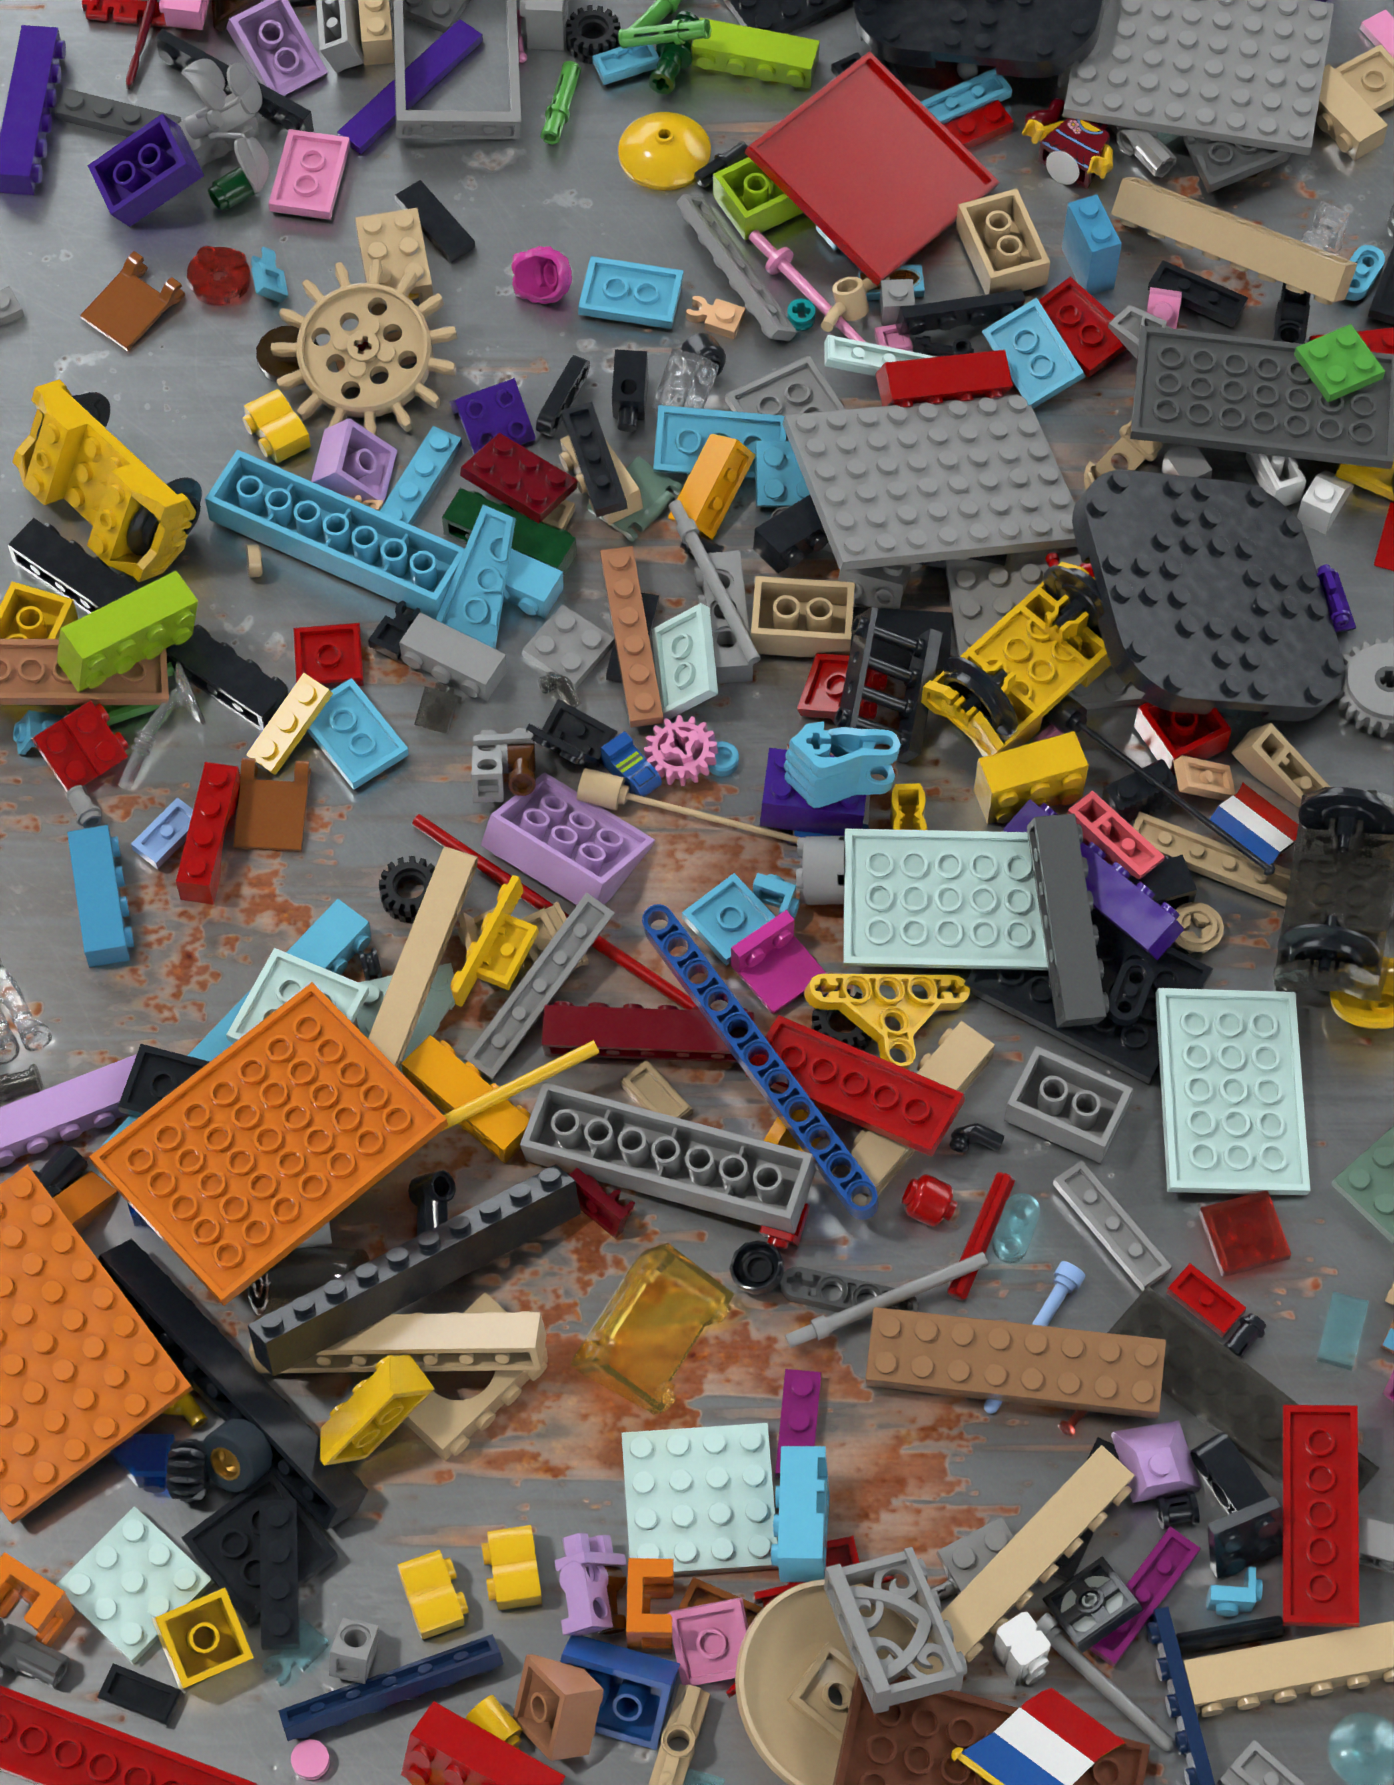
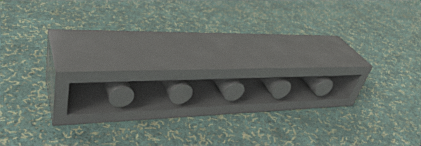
[1027,814,1109,1028]

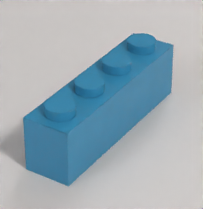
[67,825,135,968]

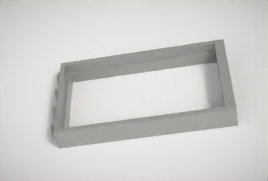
[392,0,521,139]

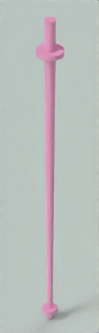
[749,230,866,342]

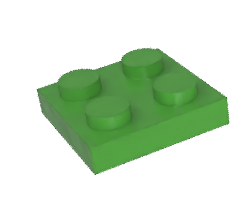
[1294,324,1385,403]

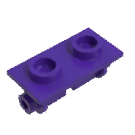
[1317,564,1356,633]

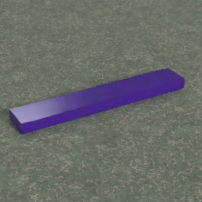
[337,19,483,154]

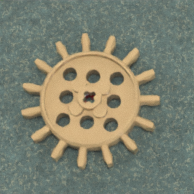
[271,259,458,436]

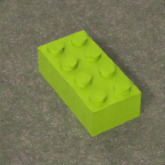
[713,157,804,241]
[57,571,198,693]

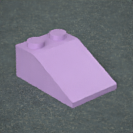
[227,0,328,96]

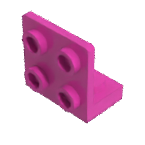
[731,910,826,1014]

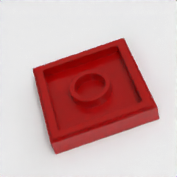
[293,623,364,689]

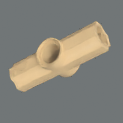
[648,1684,711,1785]

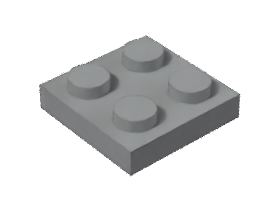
[522,604,615,690]

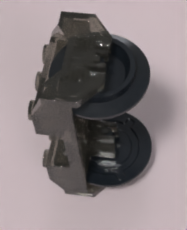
[1273,787,1394,1001]

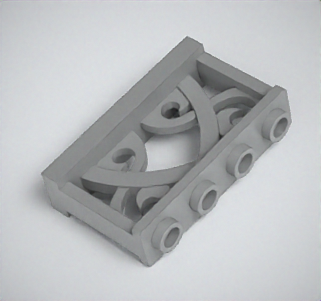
[824,1547,967,1714]

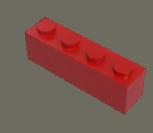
[875,350,1013,407]

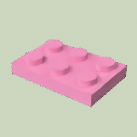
[268,129,350,220]

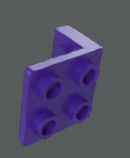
[449,378,536,455]

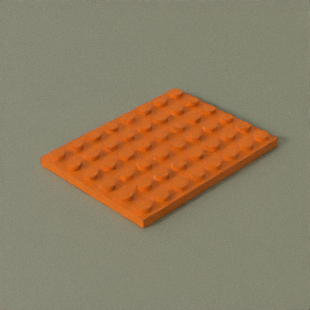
[89,982,448,1306]
[0,1164,194,1524]

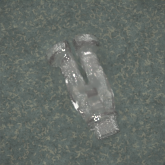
[0,959,52,1065]

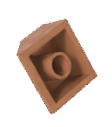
[513,1654,604,1761]

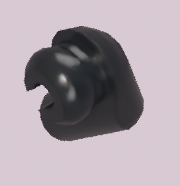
[950,1123,1004,1153]

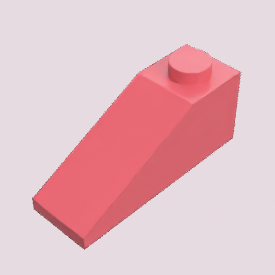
[1067,790,1165,879]

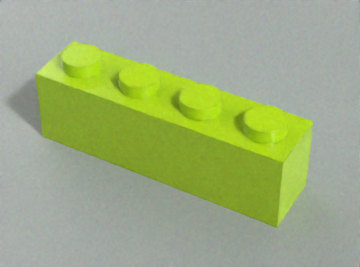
[692,17,820,89]

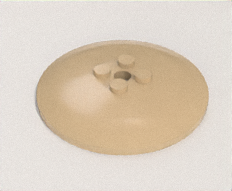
[735,1579,918,1785]

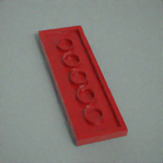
[745,1015,965,1157]
[1283,1405,1360,1627]

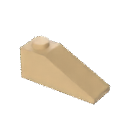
[1231,723,1331,808]

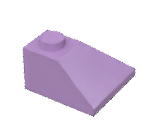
[1111,1420,1201,1503]

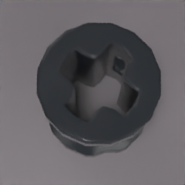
[1155,1491,1200,1530]

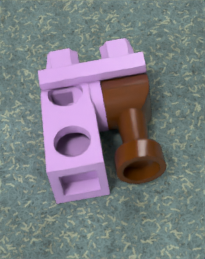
[555,1533,627,1636]

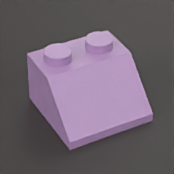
[311,418,397,502]

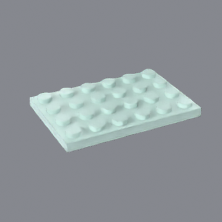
[843,829,1048,970]
[1155,988,1310,1195]

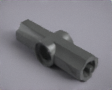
[0,1623,70,1688]

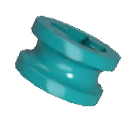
[787,299,816,331]

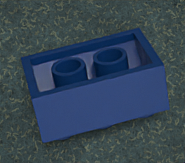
[560,1635,680,1750]

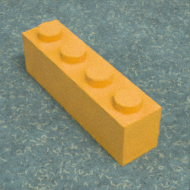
[401,1035,531,1164]

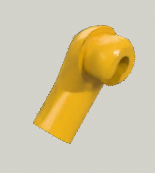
[163,1393,208,1429]

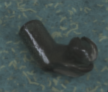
[538,671,581,708]

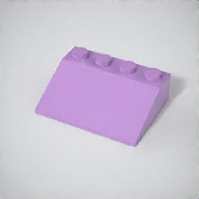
[481,772,655,905]

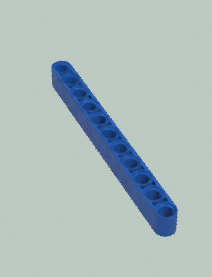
[642,904,878,1220]

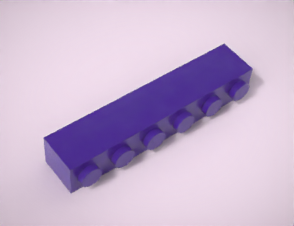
[0,25,66,195]
[1003,799,1185,960]

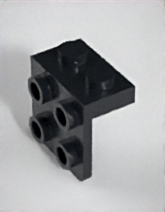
[526,699,618,768]

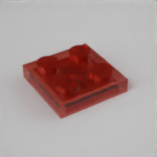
[1199,1191,1291,1277]

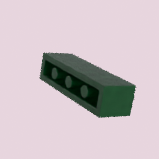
[442,487,577,577]

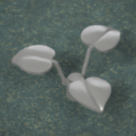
[181,59,269,194]

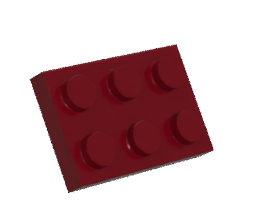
[460,433,578,524]

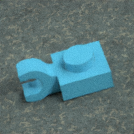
[251,246,288,303]

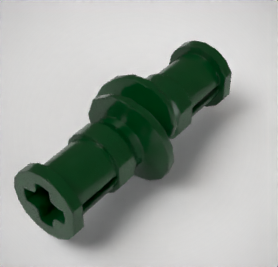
[648,11,699,95]

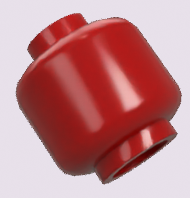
[901,1174,957,1227]

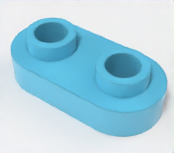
[1346,245,1385,301]

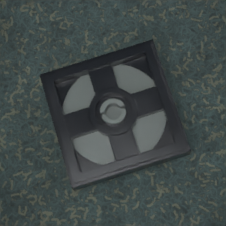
[1042,1556,1143,1653]

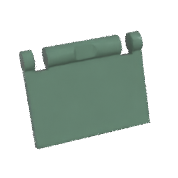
[587,456,683,542]

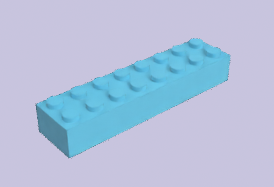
[205,449,465,620]

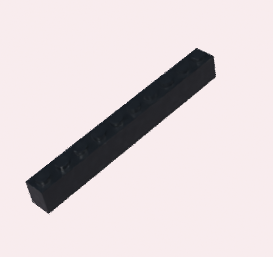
[8,518,288,731]
[248,1164,581,1376]
[98,1238,368,1531]

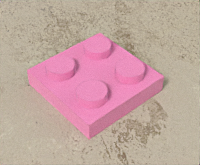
[667,1597,748,1686]

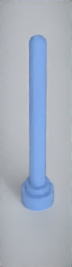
[984,1261,1086,1414]

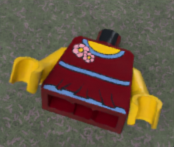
[1021,118,1113,189]

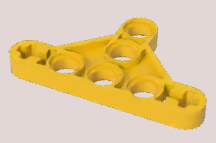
[804,974,970,1069]

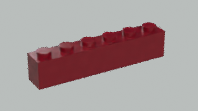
[542,1001,755,1063]

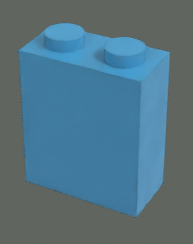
[1061,195,1122,295]

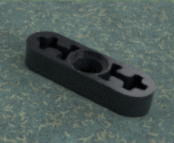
[536,355,590,437]

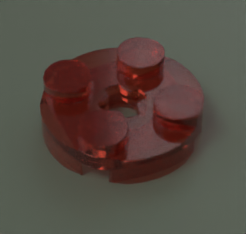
[187,246,251,306]

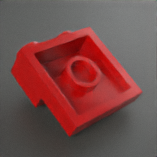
[797,653,887,722]
[31,700,129,793]

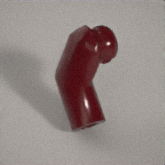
[1025,98,1065,126]

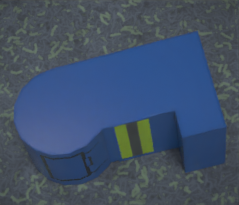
[601,731,662,797]

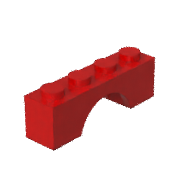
[176,762,240,905]

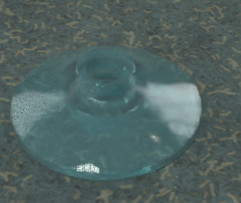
[1328,1712,1394,1785]

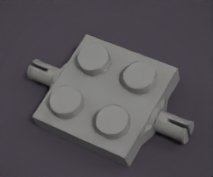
[930,1517,1039,1602]

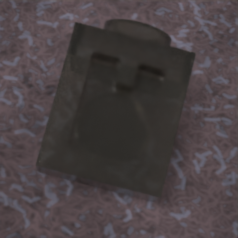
[414,683,462,734]

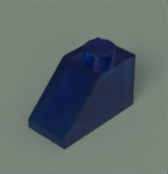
[107,1434,176,1493]

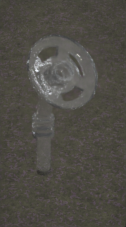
[118,662,206,790]

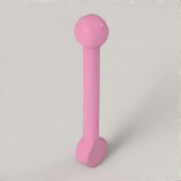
[517,9,527,63]

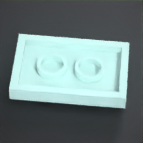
[651,603,718,719]

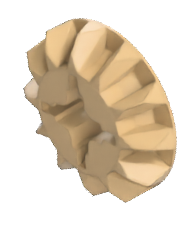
[1175,902,1224,954]

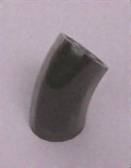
[247,1246,370,1316]

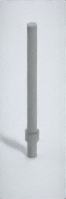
[669,500,761,665]
[785,1252,988,1348]

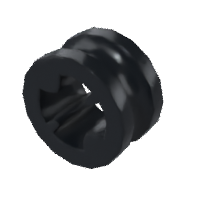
[359,948,382,981]

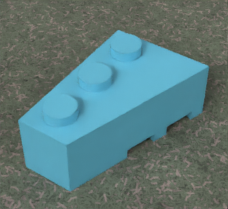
[771,1446,830,1582]

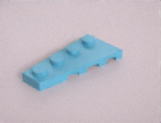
[436,505,516,649]

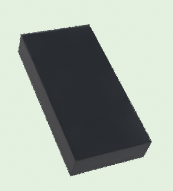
[97,1663,183,1728]

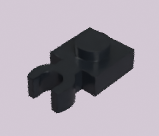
[368,600,421,661]

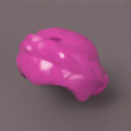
[511,246,572,304]

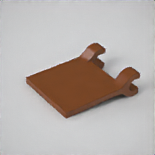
[80,251,185,351]
[233,758,311,852]

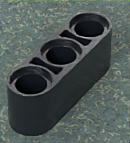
[1190,1432,1271,1514]

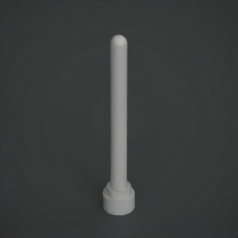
[1036,1612,1175,1751]

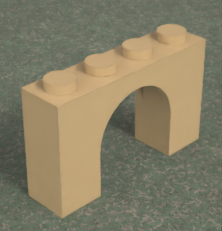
[403,1292,548,1461]

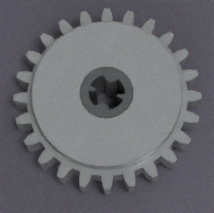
[1334,638,1394,737]

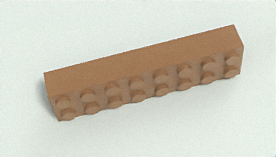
[865,1307,1166,1419]

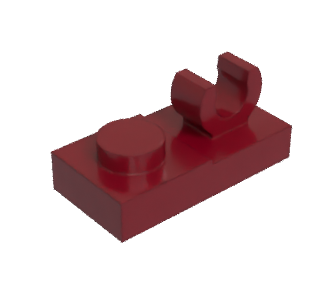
[569,1168,635,1238]

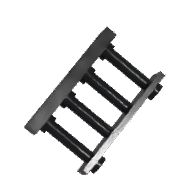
[834,607,942,763]

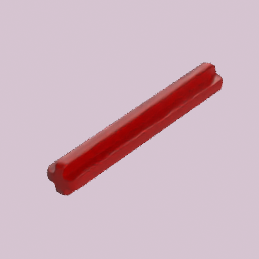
[947,1172,1015,1301]

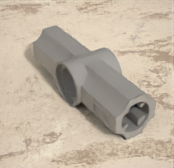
[1108,124,1177,178]

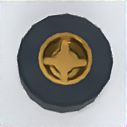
[203,1418,272,1492]

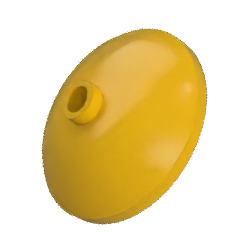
[618,112,711,191]
[1330,958,1394,1029]

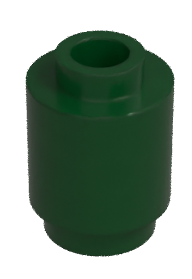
[207,167,254,210]

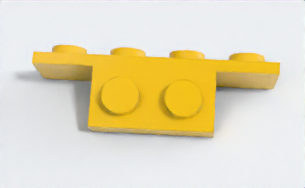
[450,875,539,1007]

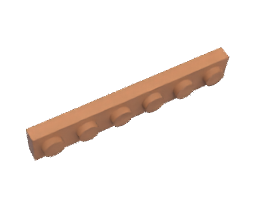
[600,546,663,728]

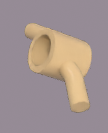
[821,277,890,332]

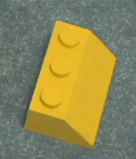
[320,1354,435,1466]

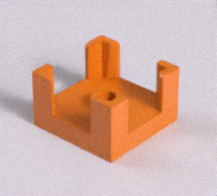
[0,1552,75,1647]
[626,1558,674,1654]

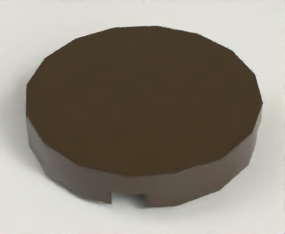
[256,325,319,382]

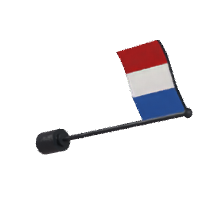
[1043,695,1303,876]

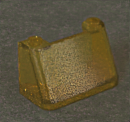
[571,1243,735,1414]

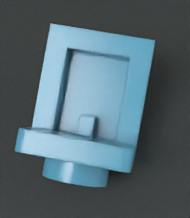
[13,710,65,755]
[753,873,800,919]
[1206,1567,1263,1617]

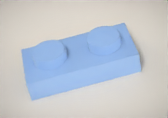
[131,797,193,869]

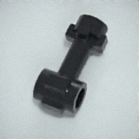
[913,336,974,357]

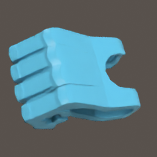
[784,722,901,808]

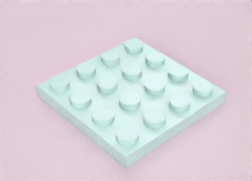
[622,1423,778,1576]

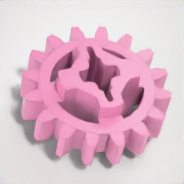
[644,715,718,786]

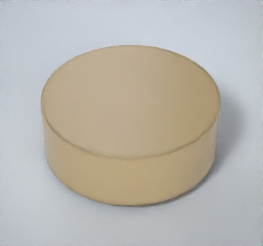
[246,544,262,578]

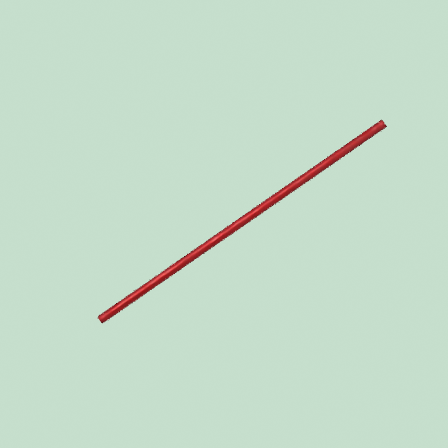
[412,814,696,1010]

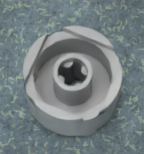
[796,836,845,905]

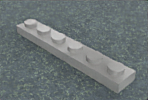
[676,194,798,341]
[464,892,615,1081]

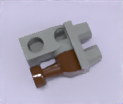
[471,728,536,803]

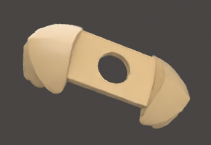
[1084,420,1163,489]

